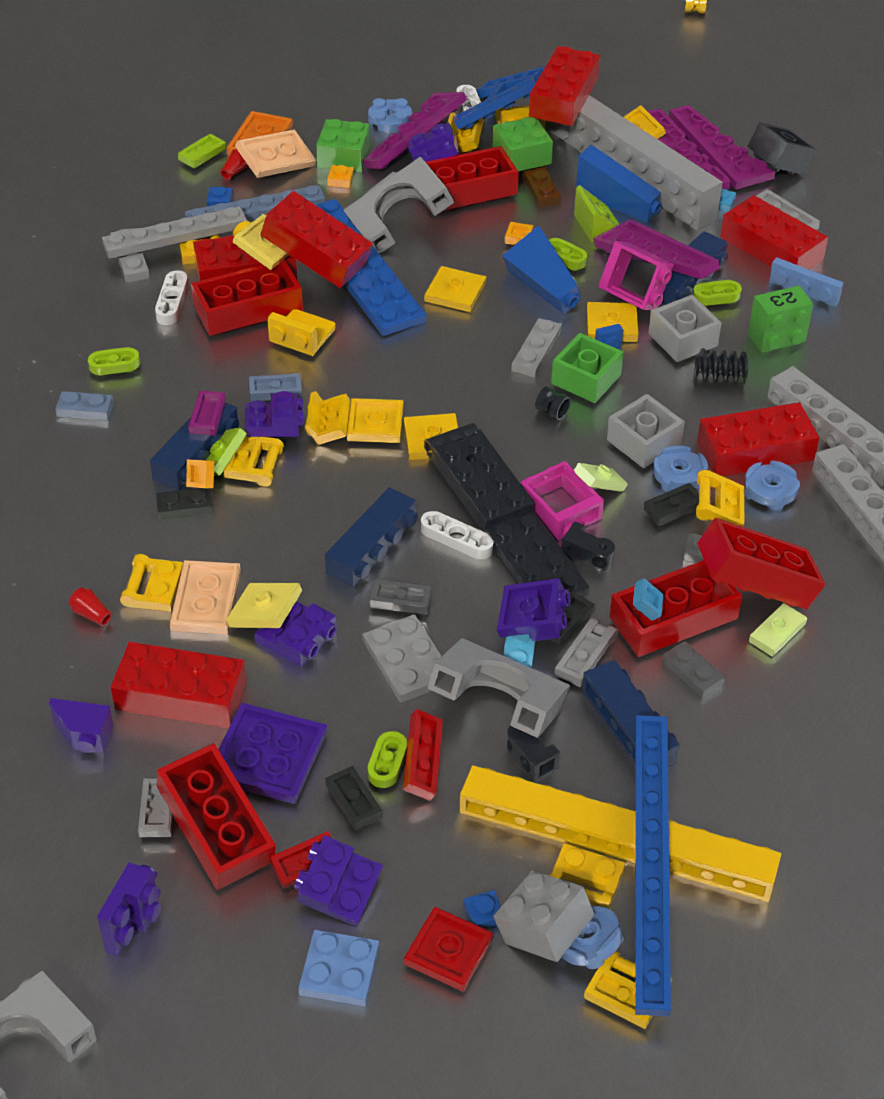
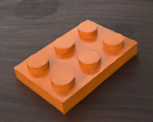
[227,111,293,155]

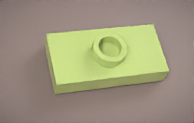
[574,463,628,492]
[749,603,807,657]

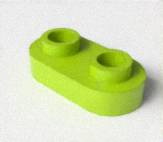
[549,238,587,271]
[693,280,742,306]
[88,347,140,376]
[368,731,407,788]

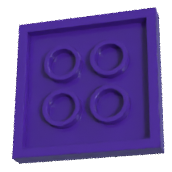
[218,703,328,804]

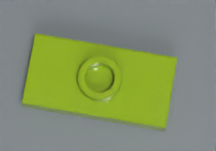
[178,134,227,168]
[207,428,247,476]

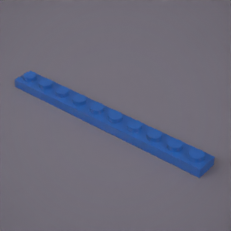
[635,715,671,1017]

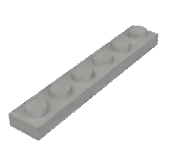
[102,206,247,259]

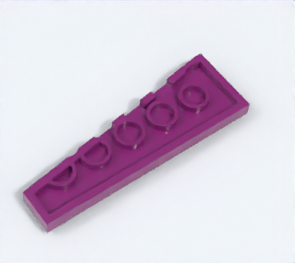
[363,92,467,170]
[669,105,776,190]
[647,109,731,189]
[593,219,720,279]

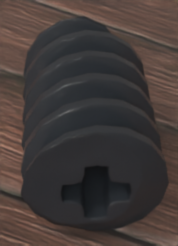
[694,348,749,384]

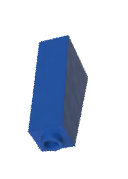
[576,145,662,223]
[502,226,582,314]

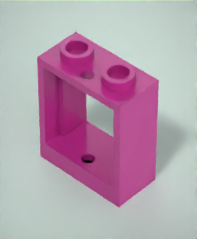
[598,241,674,310]
[520,461,604,541]

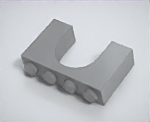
[343,157,454,254]
[427,638,570,738]
[0,971,97,1099]

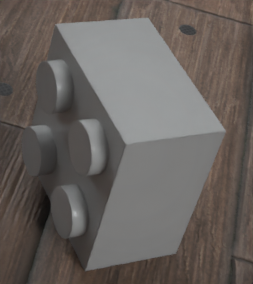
[648,295,722,362]
[607,394,685,468]
[493,871,595,962]

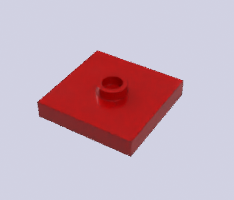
[403,906,494,992]

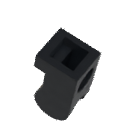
[561,521,615,571]
[507,726,560,782]

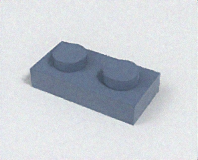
[249,373,302,402]
[55,391,114,420]

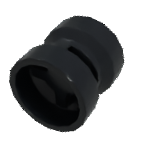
[535,386,571,420]

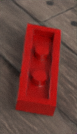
[403,709,443,801]

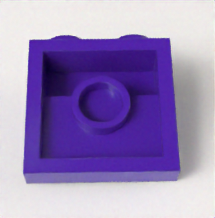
[408,122,459,162]
[245,391,304,437]
[497,578,570,641]
[254,601,337,667]
[294,835,383,927]
[97,862,161,956]

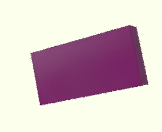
[188,391,226,436]

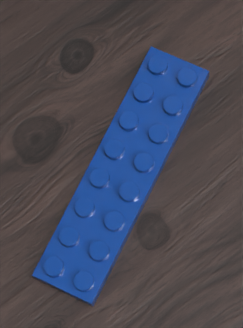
[316,199,427,336]

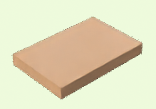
[235,129,317,178]
[170,560,241,635]

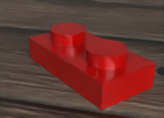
[269,831,332,889]

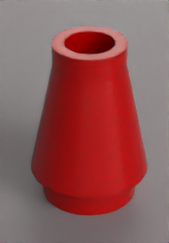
[220,149,249,180]
[68,587,112,627]

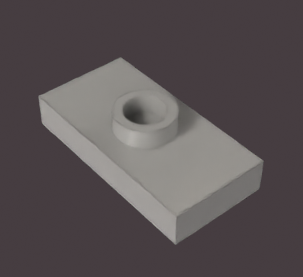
[138,778,173,837]

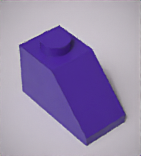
[49,698,113,753]

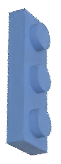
[769,258,844,307]

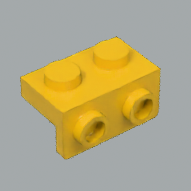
[448,112,483,156]
[305,391,351,445]

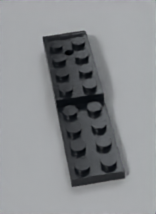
[424,423,590,597]

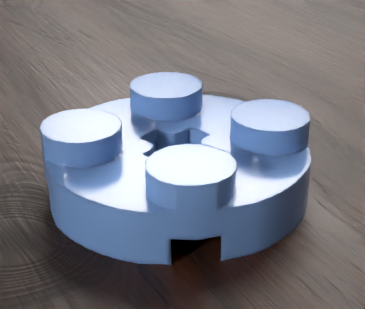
[368,98,412,132]
[653,445,708,491]
[744,461,800,510]
[562,906,624,969]

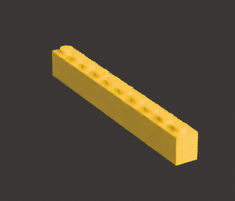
[460,765,782,902]

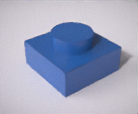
[206,187,233,207]
[595,324,623,349]
[463,890,501,929]

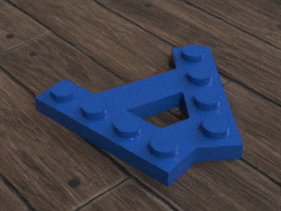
[454,66,546,129]

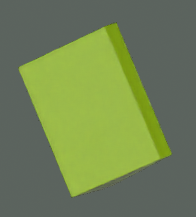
[574,185,619,242]

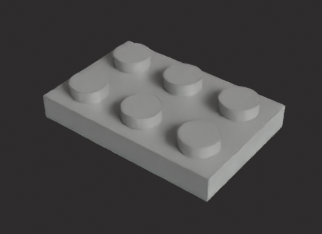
[362,614,442,703]

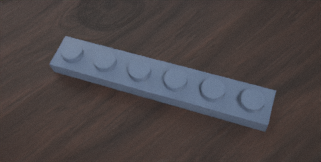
[184,185,326,221]

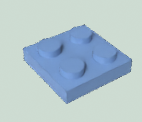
[298,930,380,1007]

